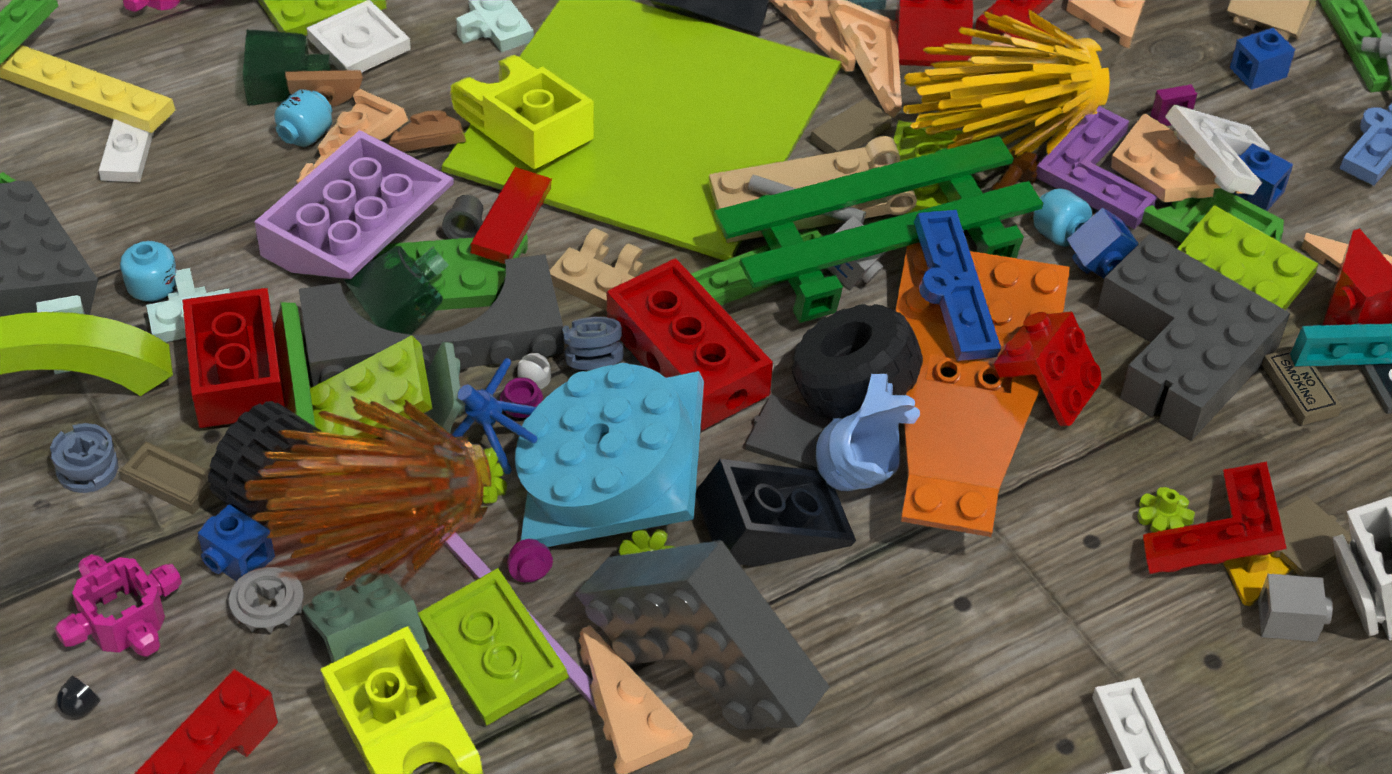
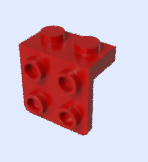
[993,311,1102,426]

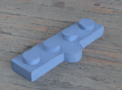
[1340,103,1392,186]

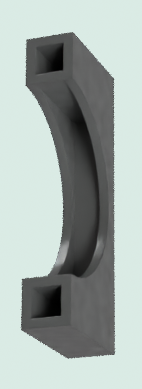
[299,254,564,387]

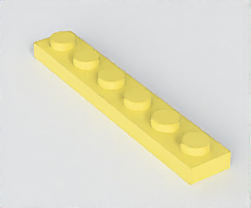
[0,45,176,133]

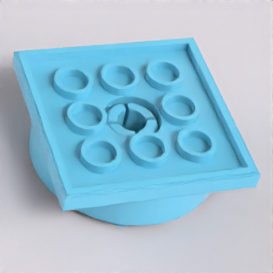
[515,363,704,547]

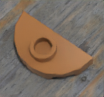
[285,70,363,107]
[388,111,466,152]

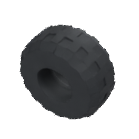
[791,304,923,420]

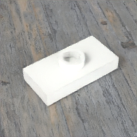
[99,119,154,182]

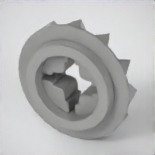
[229,567,304,633]

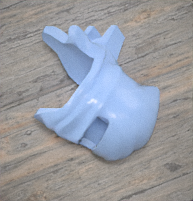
[816,374,920,491]

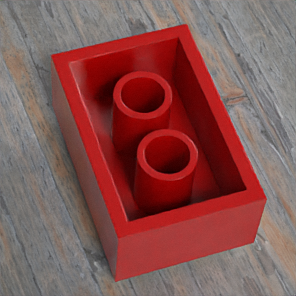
[182,288,285,428]

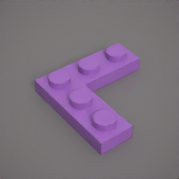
[1036,106,1157,229]

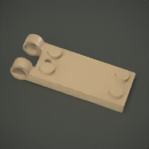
[709,136,917,243]

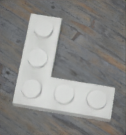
[1165,105,1270,195]
[1092,678,1184,774]

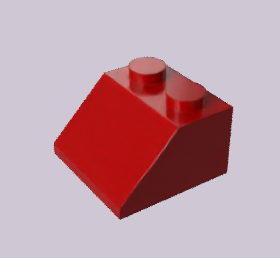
[895,0,974,67]
[1322,228,1392,326]

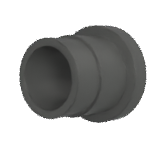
[442,195,483,239]

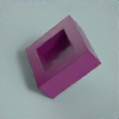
[1150,84,1197,126]

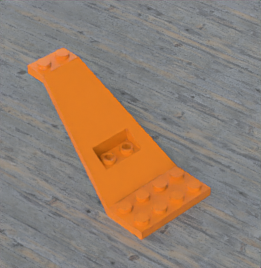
[896,243,1070,537]

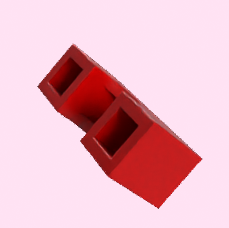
[134,669,278,774]

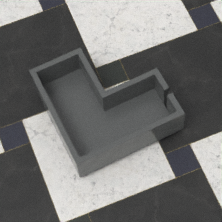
[0,181,98,317]
[1097,234,1290,441]
[575,541,830,730]

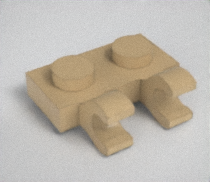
[549,228,643,311]

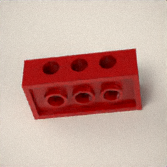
[606,258,773,431]

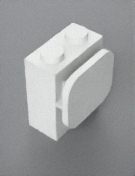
[1333,496,1392,641]

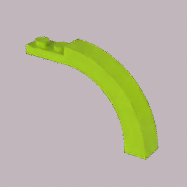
[0,312,173,397]

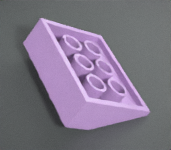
[254,130,454,279]

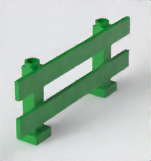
[713,136,1044,323]

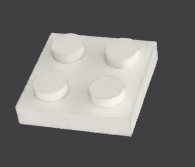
[307,0,411,73]

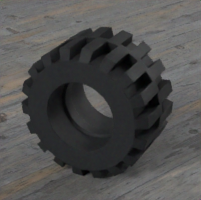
[208,401,327,525]

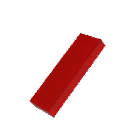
[470,167,552,264]

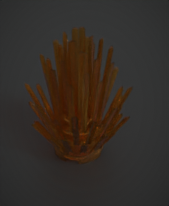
[244,396,491,581]

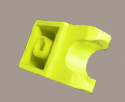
[450,55,594,170]
[320,626,483,774]

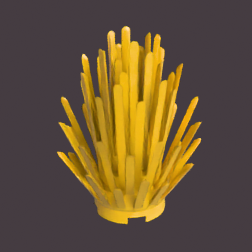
[903,10,1110,157]

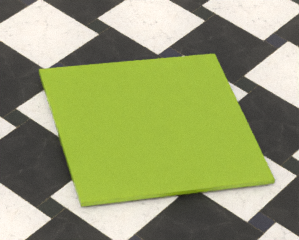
[442,0,841,261]

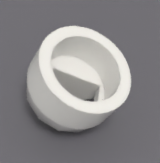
[517,353,551,389]

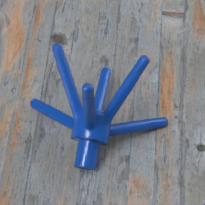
[439,358,538,475]

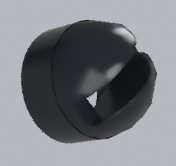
[57,676,101,718]

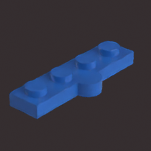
[914,210,1001,361]

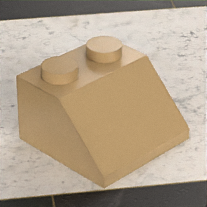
[1227,0,1316,41]

